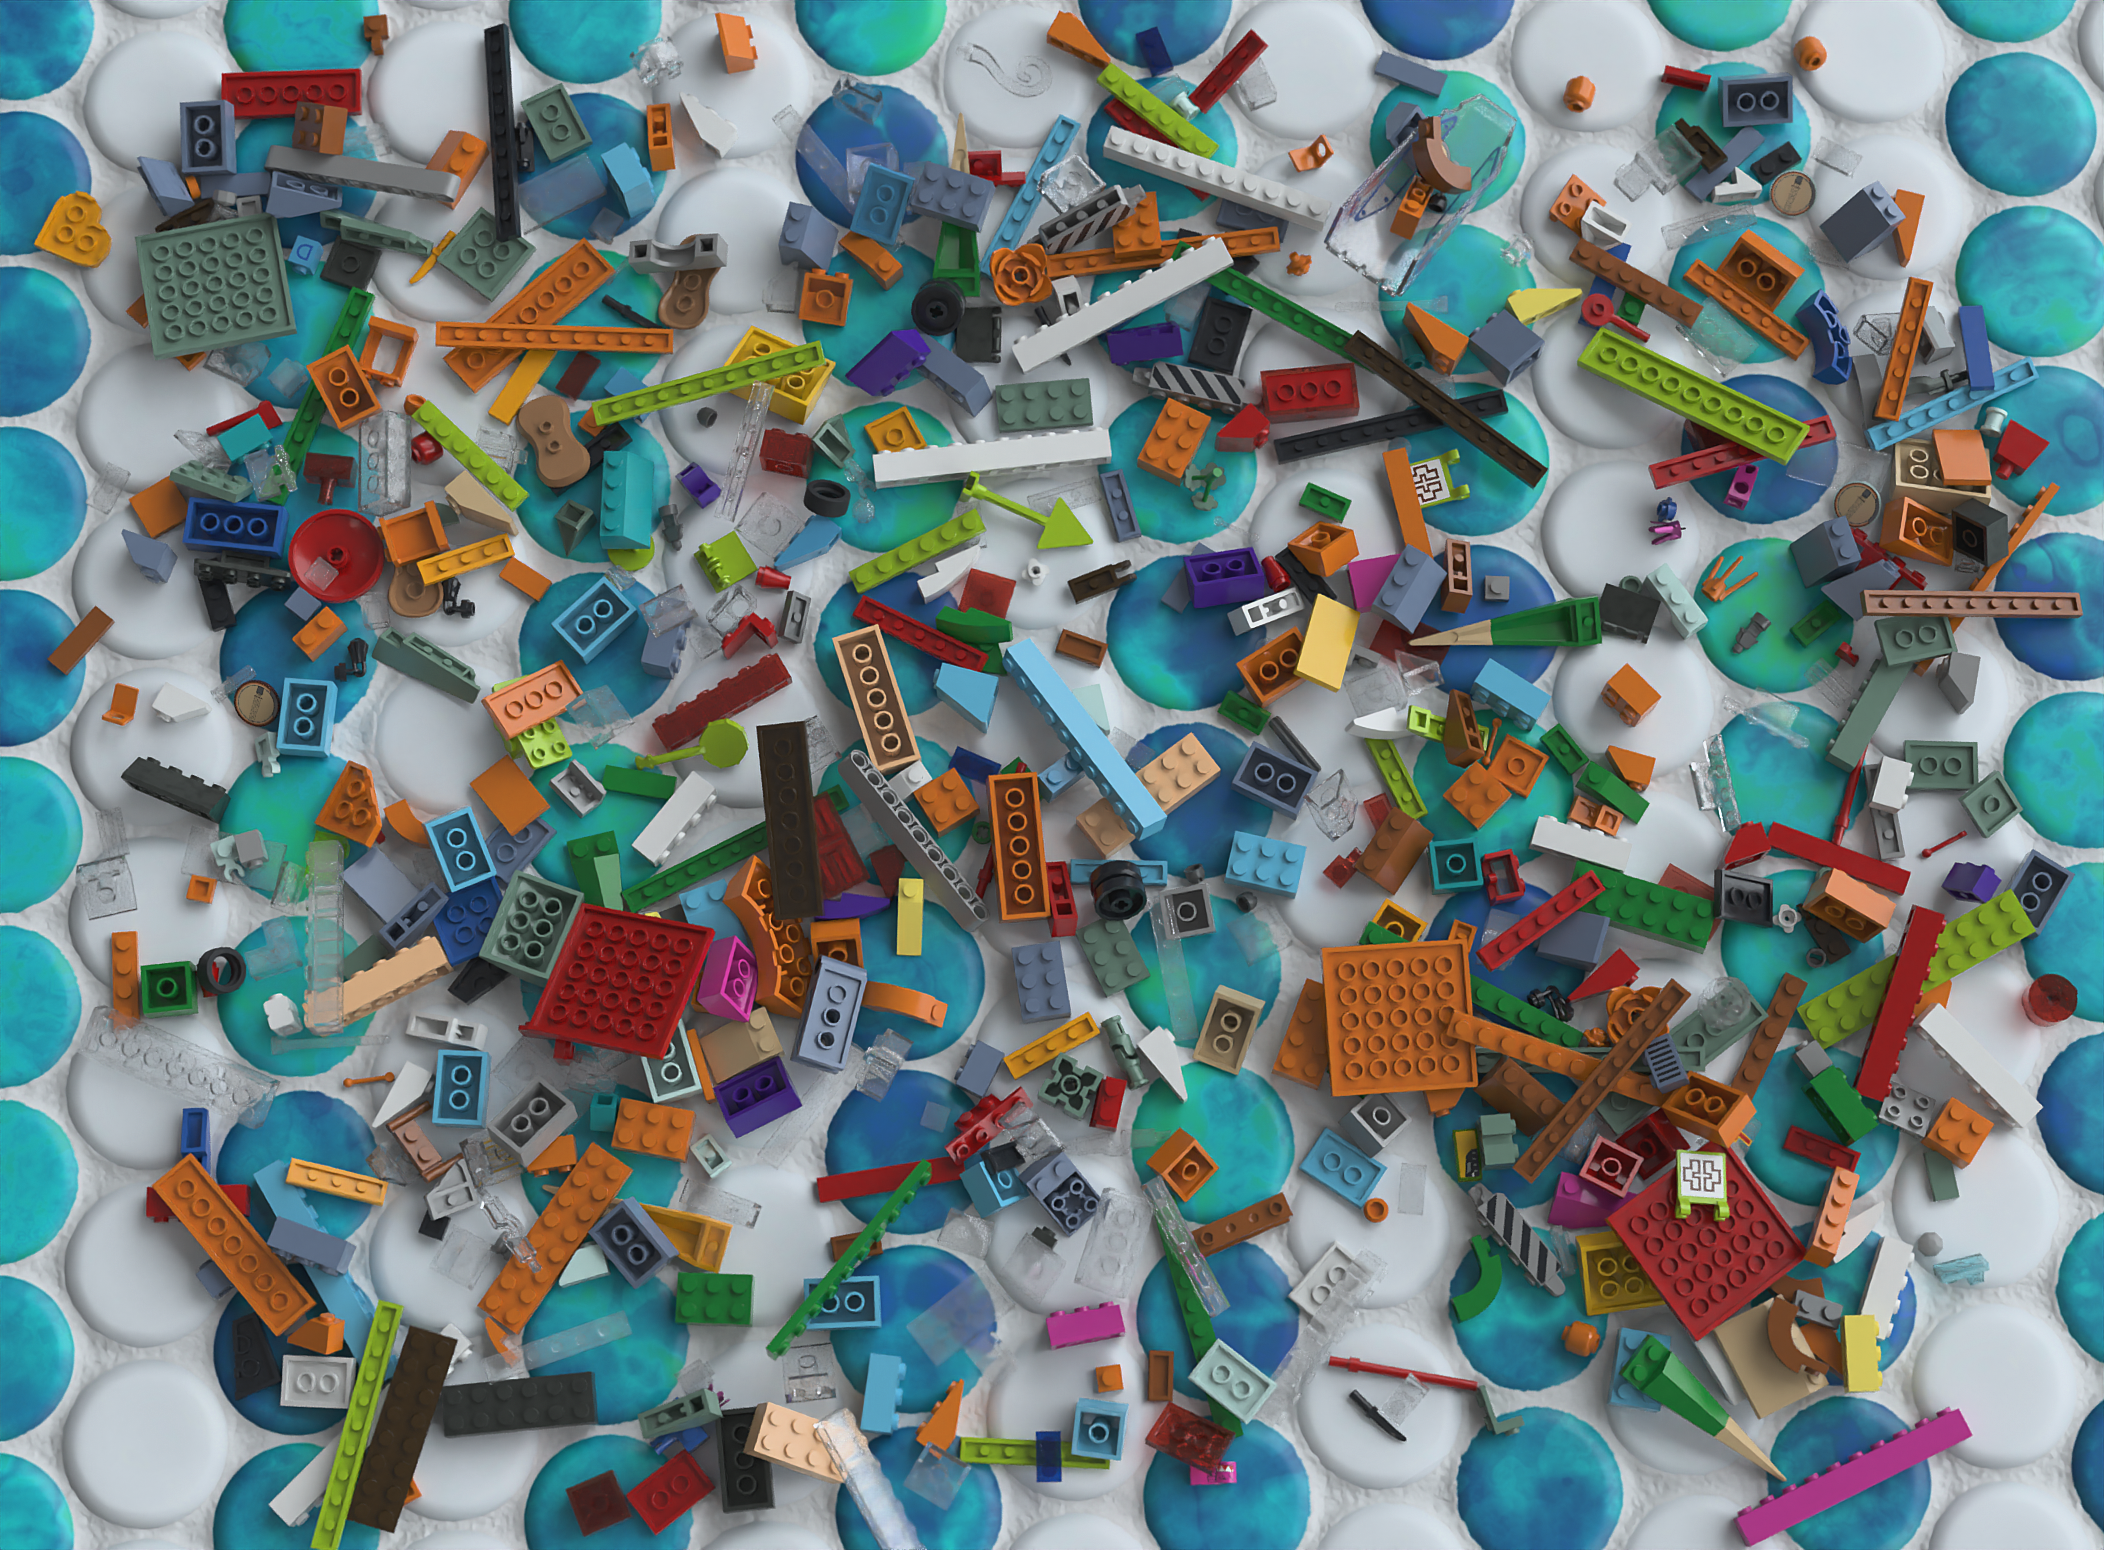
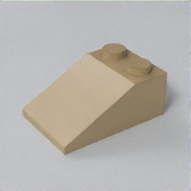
[444,470,519,536]
[1192,984,1266,1075]
[699,1006,785,1084]

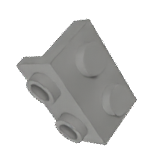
[549,759,606,818]

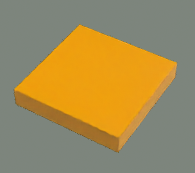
[864,405,927,453]

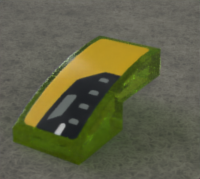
[1452,1128,1483,1183]

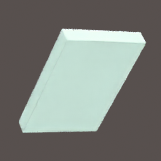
[1188,1338,1278,1425]

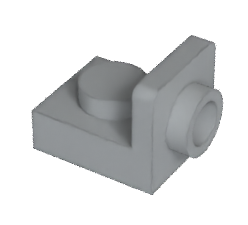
[1345,644,1381,672]

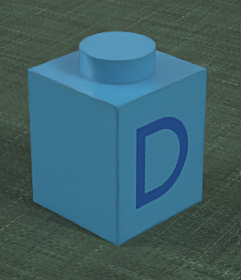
[288,235,324,276]

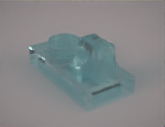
[1933,1253,1990,1285]

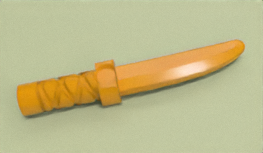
[409,230,456,284]

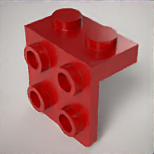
[721,612,778,660]
[518,1022,576,1066]

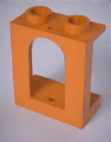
[359,316,419,388]

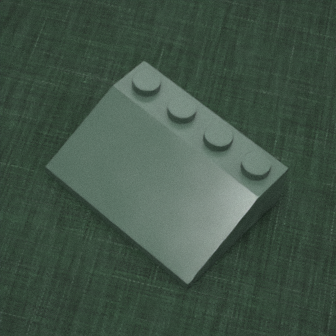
[479,869,585,988]

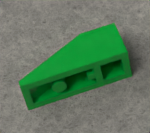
[1575,761,1650,824]

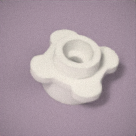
[1021,558,1050,586]
[1773,904,1801,933]

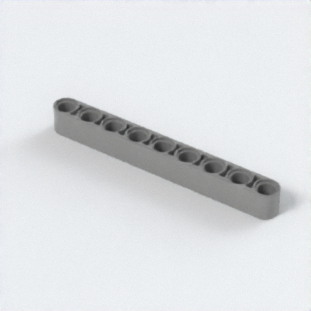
[264,145,461,203]
[838,750,990,932]

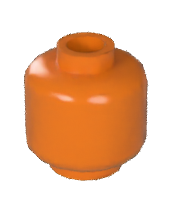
[1793,36,1827,71]
[1563,76,1596,113]
[1562,1321,1601,1357]

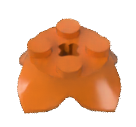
[989,244,1052,306]
[1606,986,1669,1044]

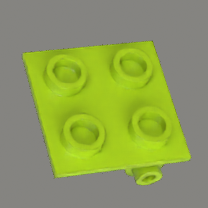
[693,531,758,594]

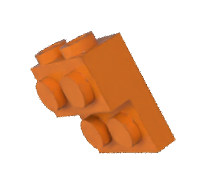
[798,268,854,326]

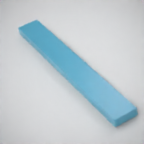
[980,114,1081,281]
[1863,356,2039,453]

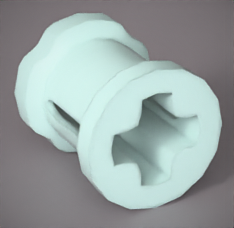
[1169,92,1200,122]
[1980,407,2008,437]

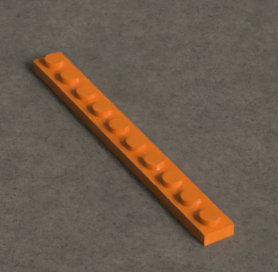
[1046,226,1280,280]
[435,321,673,354]
[1913,482,2060,677]
[1445,1009,1674,1108]

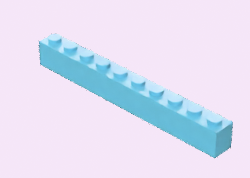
[1002,638,1168,841]
[253,1159,399,1387]

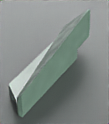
[320,208,434,257]
[372,627,481,704]

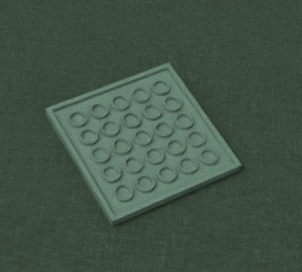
[135,213,297,360]

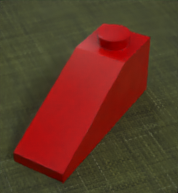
[1046,861,1078,937]
[1565,948,1640,1004]

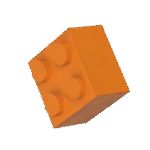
[1600,663,1662,727]
[1443,761,1512,831]
[913,768,980,838]
[1920,1097,1994,1169]

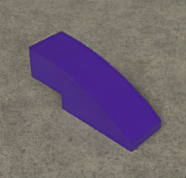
[813,892,891,922]

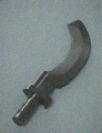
[1872,369,1968,422]

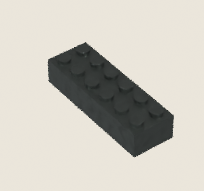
[442,1371,598,1438]

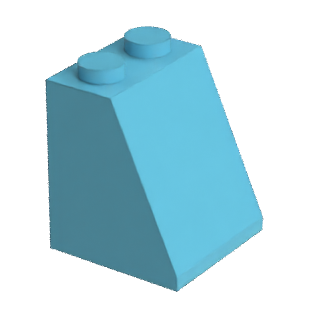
[933,663,999,734]

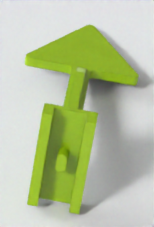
[958,471,1093,550]

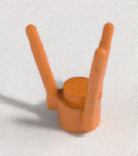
[1701,556,1758,602]

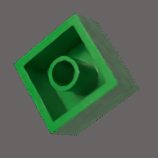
[140,961,198,1019]

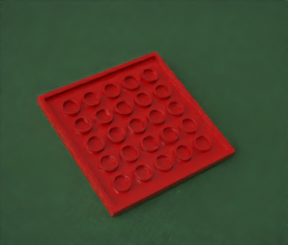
[527,903,715,1061]
[1604,1141,1806,1343]

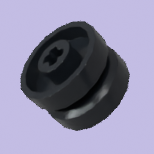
[911,277,966,337]
[1088,860,1147,921]

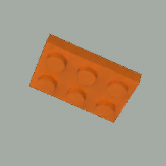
[1112,191,1162,258]

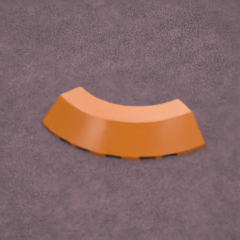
[722,855,813,1019]

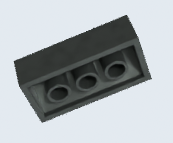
[121,757,231,824]

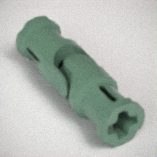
[1100,1015,1149,1091]

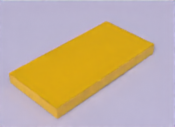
[1293,593,1361,693]

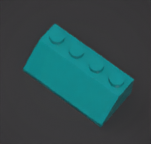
[600,451,654,549]

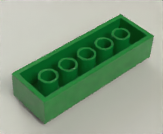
[1570,860,1714,954]

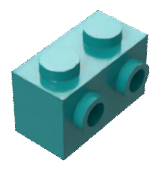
[217,414,274,465]

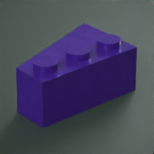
[1105,321,1184,366]

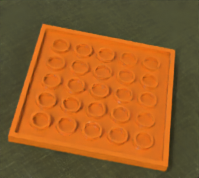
[1320,939,1478,1097]

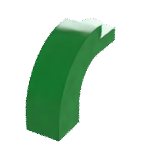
[1450,1234,1502,1323]

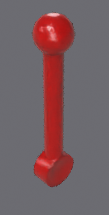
[1922,830,1968,858]

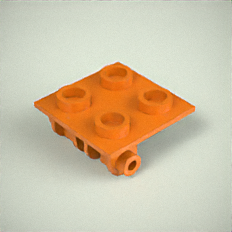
[1549,174,1607,238]

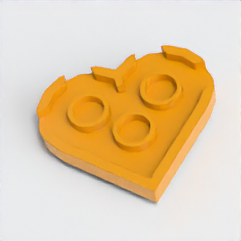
[34,191,112,268]

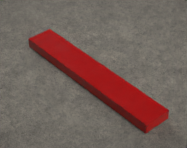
[1104,97,1212,203]
[852,595,989,672]
[1767,821,1911,896]
[1475,869,1606,973]
[816,1156,965,1203]

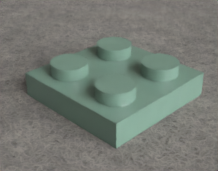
[1958,770,2023,838]

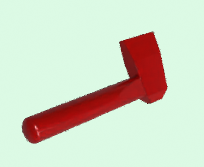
[206,400,283,437]

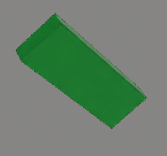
[602,765,678,801]

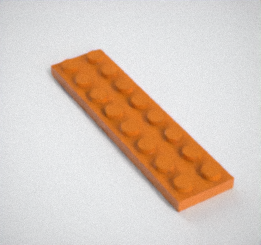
[443,237,616,394]
[477,1142,634,1335]
[151,1153,317,1337]

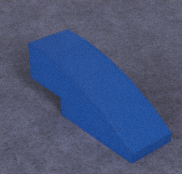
[181,1107,211,1176]

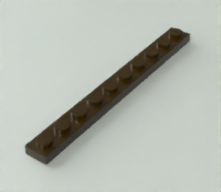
[1343,330,1548,489]

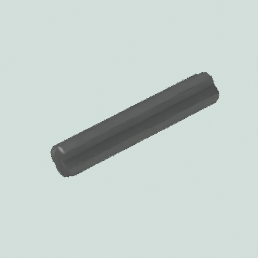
[1269,716,1321,772]

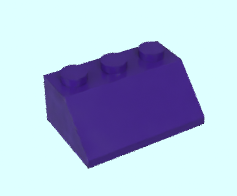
[845,329,931,397]
[1183,547,1264,608]
[713,1055,803,1139]

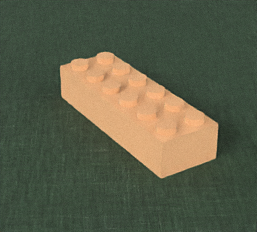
[832,624,922,776]
[1076,732,1221,860]
[302,936,455,1038]

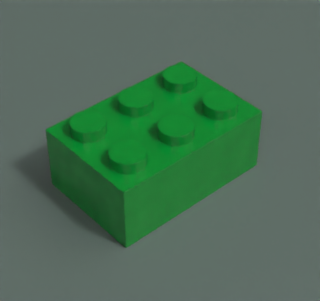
[1801,1065,1879,1147]
[675,1272,755,1327]

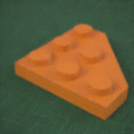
[314,760,382,848]

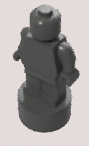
[658,504,683,551]
[1732,612,1771,654]

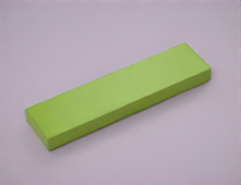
[1364,738,1429,820]

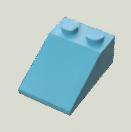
[679,879,750,968]

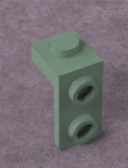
[1475,1385,1525,1437]

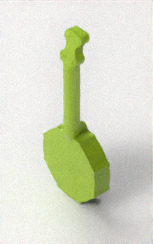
[635,718,749,770]

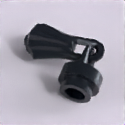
[441,577,475,619]
[334,638,369,682]
[1527,985,1574,1022]

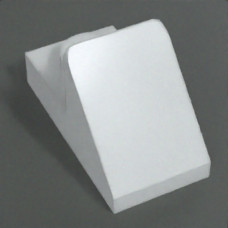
[1711,167,1762,203]

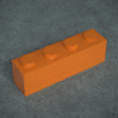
[1803,1166,1860,1269]

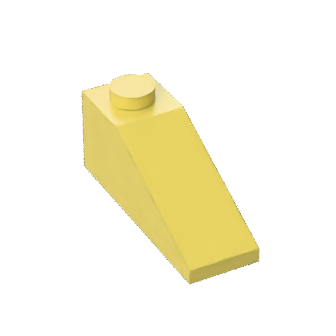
[1505,288,1583,326]
[897,878,924,956]

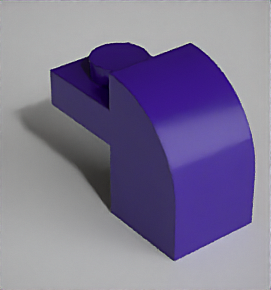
[675,462,721,509]

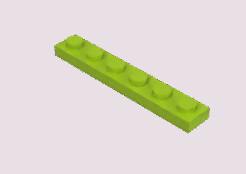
[1096,62,1219,159]
[412,400,529,512]
[848,508,987,595]

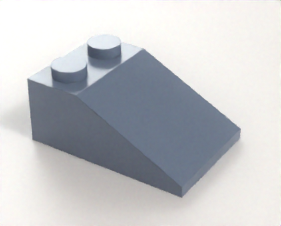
[266,171,343,218]

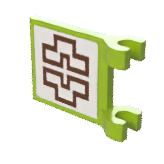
[1410,449,1470,509]
[1675,1150,1729,1221]

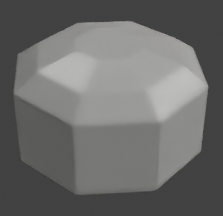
[212,189,237,206]
[1917,1232,1943,1256]

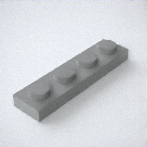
[1862,763,1905,861]

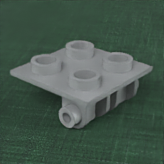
[1876,1080,1936,1139]

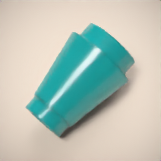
[1400,334,1425,370]

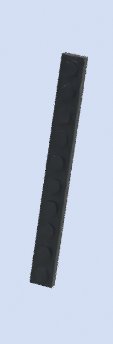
[484,23,521,243]
[1273,389,1508,465]

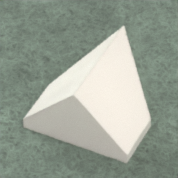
[1581,200,1633,251]

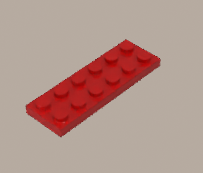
[221,68,362,120]

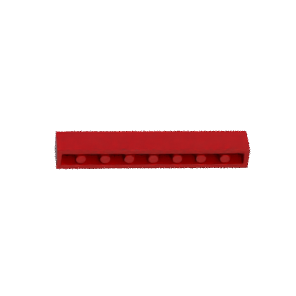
[1852,904,1946,1102]

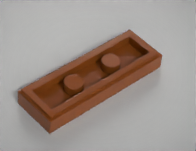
[47,606,115,676]

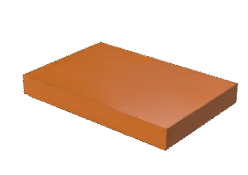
[1931,429,1992,486]
[469,754,550,837]

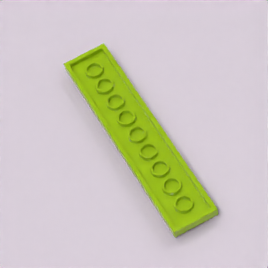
[1577,327,1810,466]
[1796,889,2036,1050]

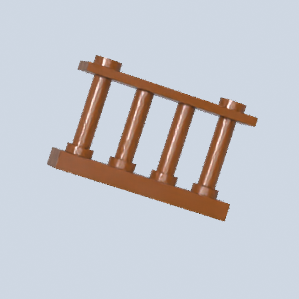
[1189,1192,1293,1261]

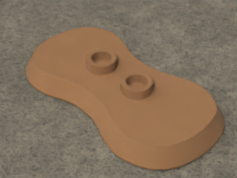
[658,234,721,330]
[516,395,590,488]
[388,554,444,618]

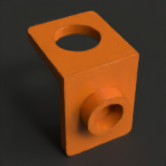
[1288,134,1334,172]
[102,683,139,726]

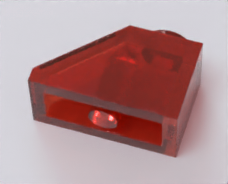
[869,843,908,902]

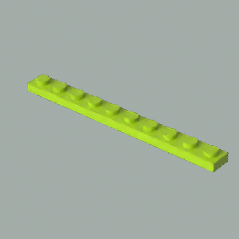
[591,340,826,427]
[311,1300,404,1550]

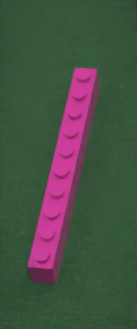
[1733,1407,1973,1547]

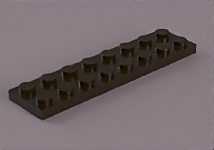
[756,721,825,921]
[346,1325,458,1534]

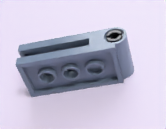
[790,954,867,1075]

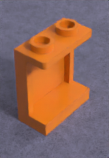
[377,500,451,568]

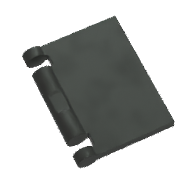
[956,306,1002,363]
[1599,583,1661,644]

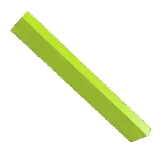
[959,1437,1110,1469]

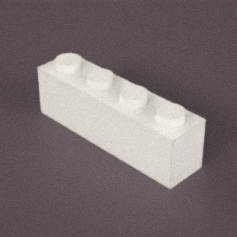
[632,771,717,867]
[1529,815,1633,874]
[1856,1236,1915,1342]

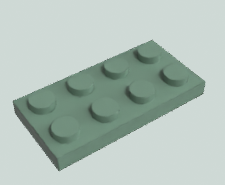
[995,378,1093,433]

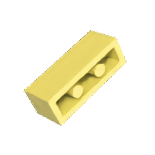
[1840,1315,1883,1393]

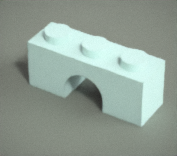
[1643,563,1708,640]

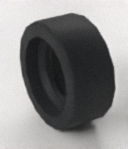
[803,479,851,518]
[197,947,246,994]

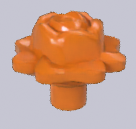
[1286,252,1312,276]
[1583,1027,1611,1047]

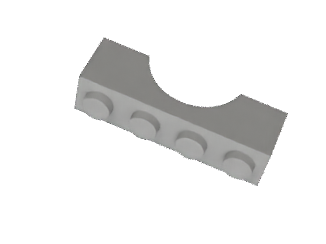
[628,233,728,274]

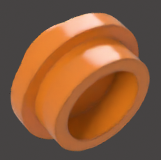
[1364,1198,1388,1223]

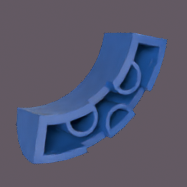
[1795,289,1852,385]

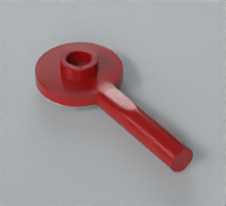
[1581,293,1651,343]

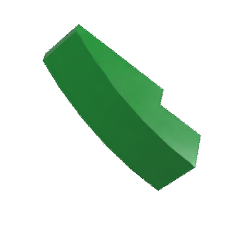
[935,606,1013,643]

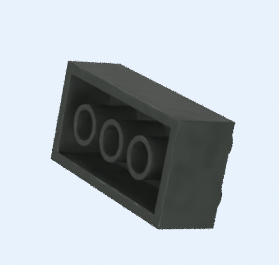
[715,1406,775,1514]

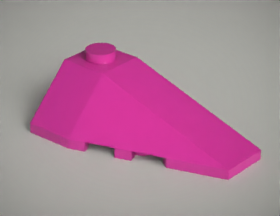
[1547,1172,1637,1229]

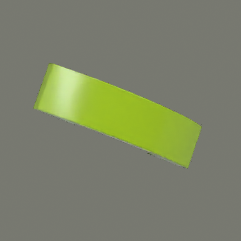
[1406,705,1489,751]

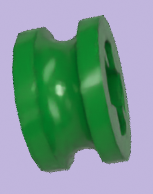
[972,821,991,845]

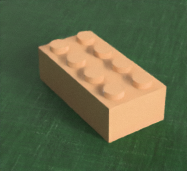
[743,1402,858,1484]

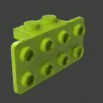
[492,674,572,769]

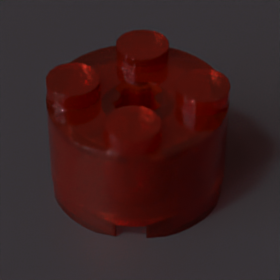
[2021,974,2078,1027]

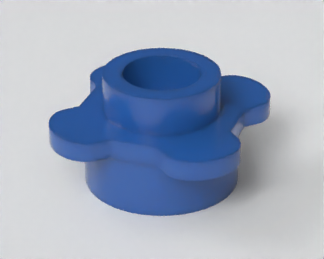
[1657,497,1677,522]

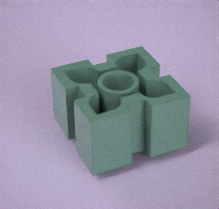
[1037,1052,1104,1122]
[1475,1113,1519,1171]

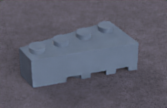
[913,326,993,418]

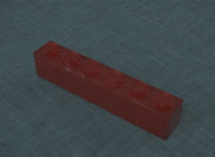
[652,653,793,753]

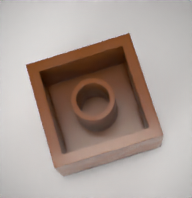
[292,101,348,155]

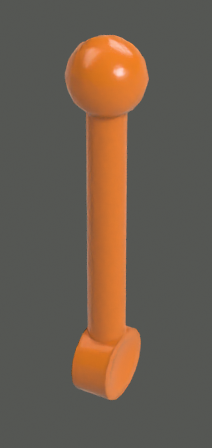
[1482,718,1502,765]
[343,1072,395,1088]

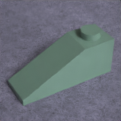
[638,1388,723,1439]

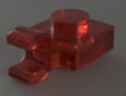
[1323,847,1362,889]

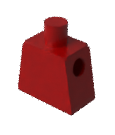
[1992,419,2050,480]

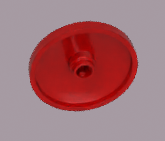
[288,509,385,603]

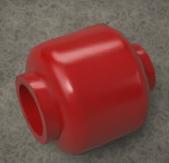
[408,431,444,465]

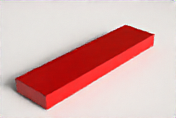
[1188,29,1269,114]

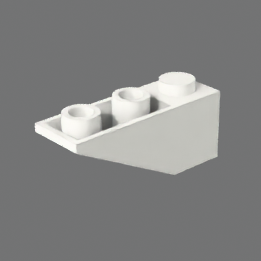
[679,91,738,159]

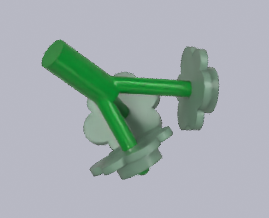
[1183,462,1226,511]

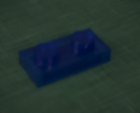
[1135,26,1174,78]
[948,746,1002,785]
[1036,1431,1062,1483]

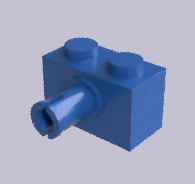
[649,1397,710,1455]

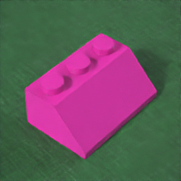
[697,935,758,1023]
[1046,1301,1125,1350]

